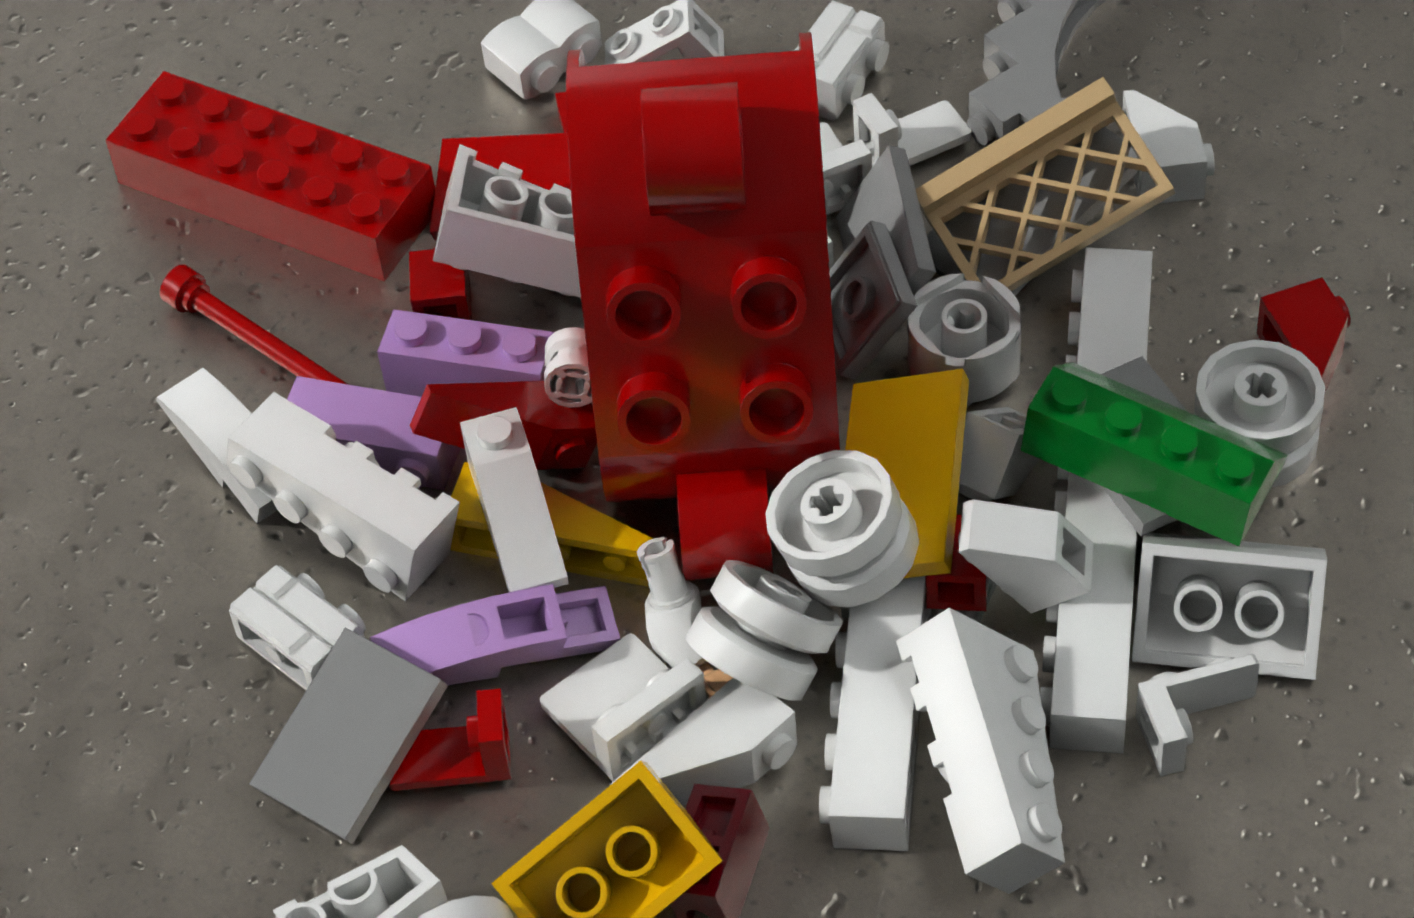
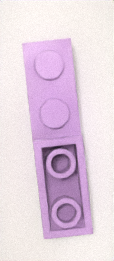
[369,584,620,685]

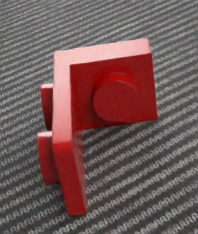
[389,688,511,791]

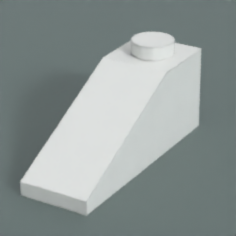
[460,407,569,592]
[610,678,797,806]

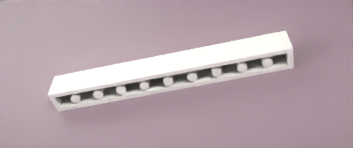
[1040,247,1153,754]

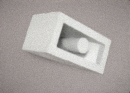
[1122,90,1215,203]
[959,407,1039,502]

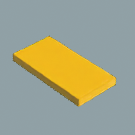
[845,368,969,578]

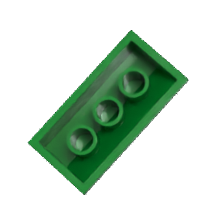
[1021,362,1288,546]

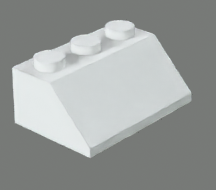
[1132,532,1327,680]

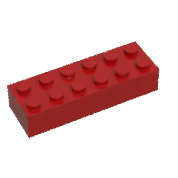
[105,71,435,282]

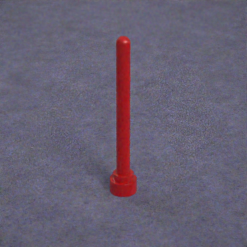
[160,264,349,385]

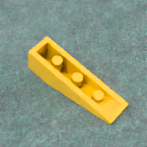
[450,462,653,587]

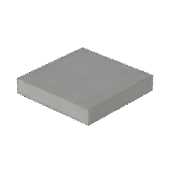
[830,220,918,379]

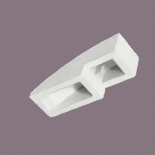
[156,368,277,524]

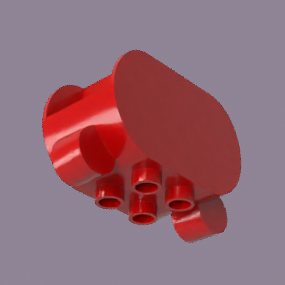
[566,32,840,580]

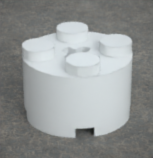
[907,273,1021,407]

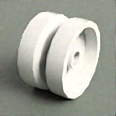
[1194,339,1325,487]
[765,450,919,607]
[685,560,843,701]

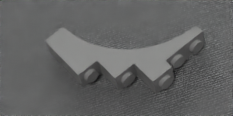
[967,0,1107,146]

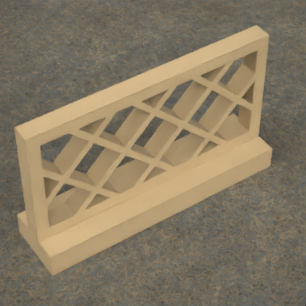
[916,76,1175,291]

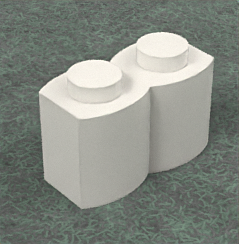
[481,0,602,100]

